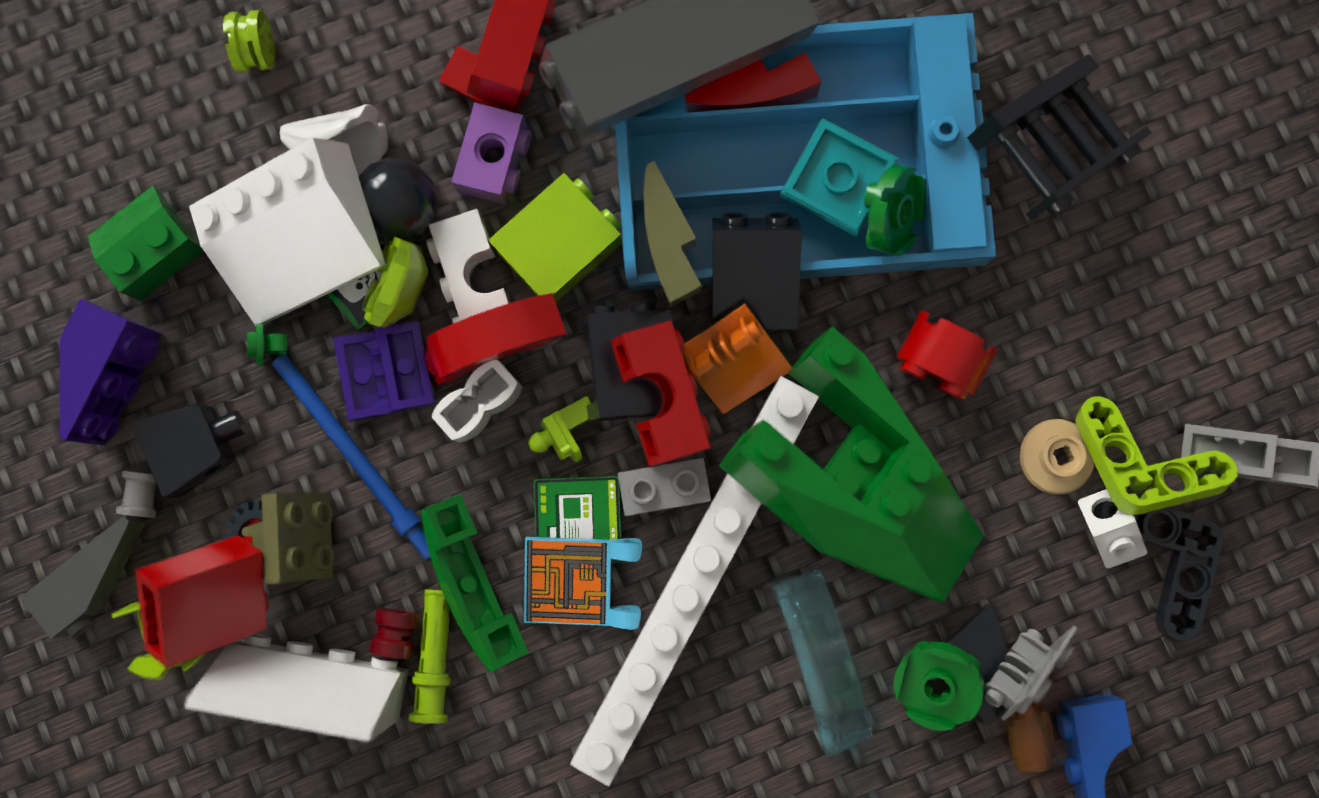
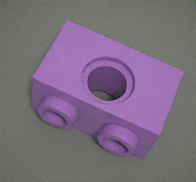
[451,102,531,205]

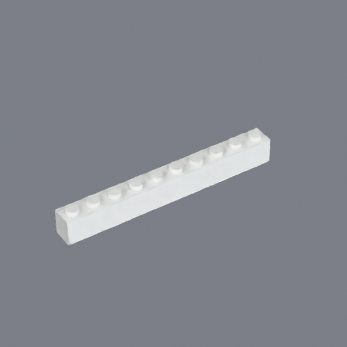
[570,376,819,786]

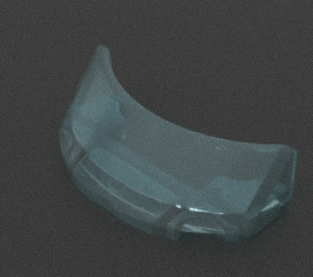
[771,569,872,757]

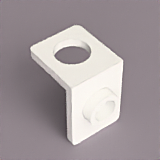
[1078,489,1147,568]

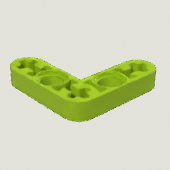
[1075,396,1238,515]

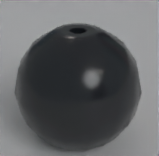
[358,158,439,245]

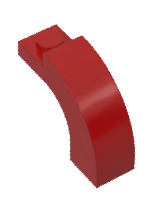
[424,293,566,386]

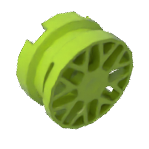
[223,9,275,73]

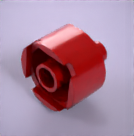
[896,311,998,400]

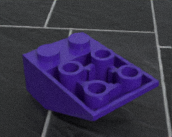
[60,298,161,446]

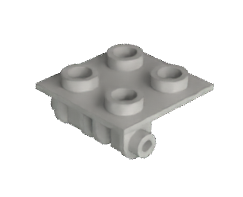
[984,626,1077,720]

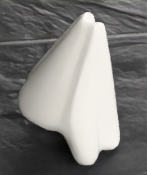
[280,104,388,176]

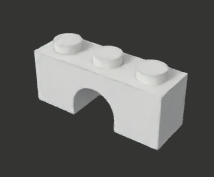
[426,209,511,323]

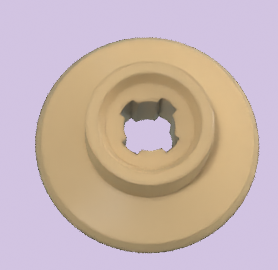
[1020,419,1095,495]

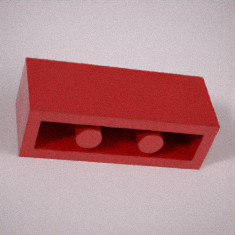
[466,0,556,109]

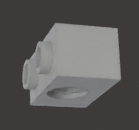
[618,458,711,516]

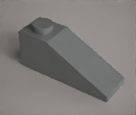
[20,516,146,639]

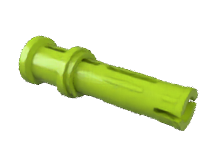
[409,589,451,724]

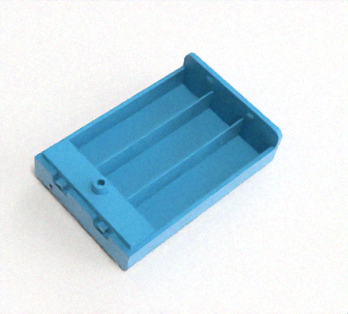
[615,13,996,291]

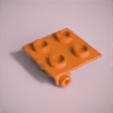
[682,304,792,414]

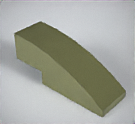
[644,161,702,307]

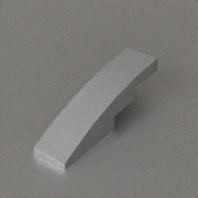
[1180,424,1319,490]

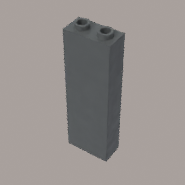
[539,0,820,140]

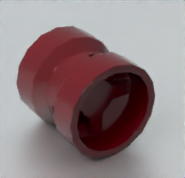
[369,608,420,659]

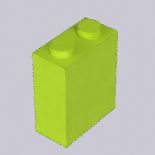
[488,173,622,302]

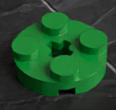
[864,165,927,256]
[893,641,985,731]

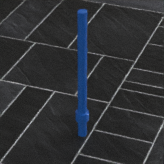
[272,354,431,561]

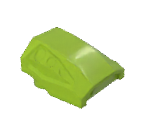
[362,237,429,328]

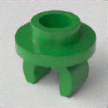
[247,323,288,366]

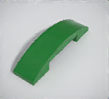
[421,494,529,672]

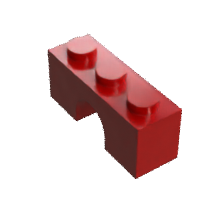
[611,320,710,466]

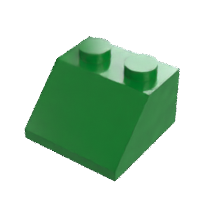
[88,185,204,301]

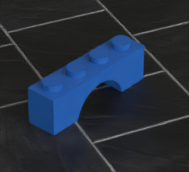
[1056,694,1132,798]

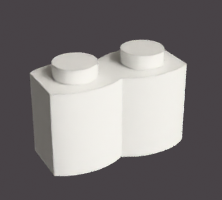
[432,359,523,443]

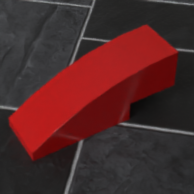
[684,52,821,113]

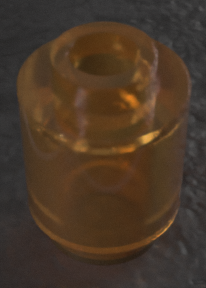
[1006,704,1056,772]

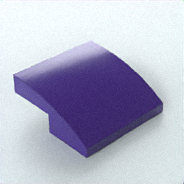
[333,321,434,422]

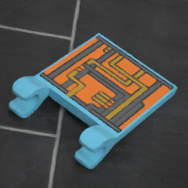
[524,537,642,630]

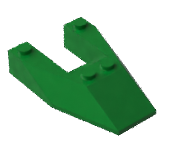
[719,326,984,603]

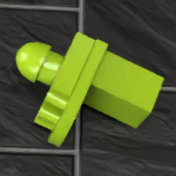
[528,396,591,462]

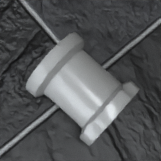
[116,471,157,518]

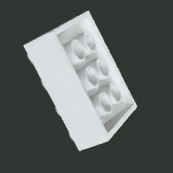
[189,137,386,326]
[185,634,409,741]

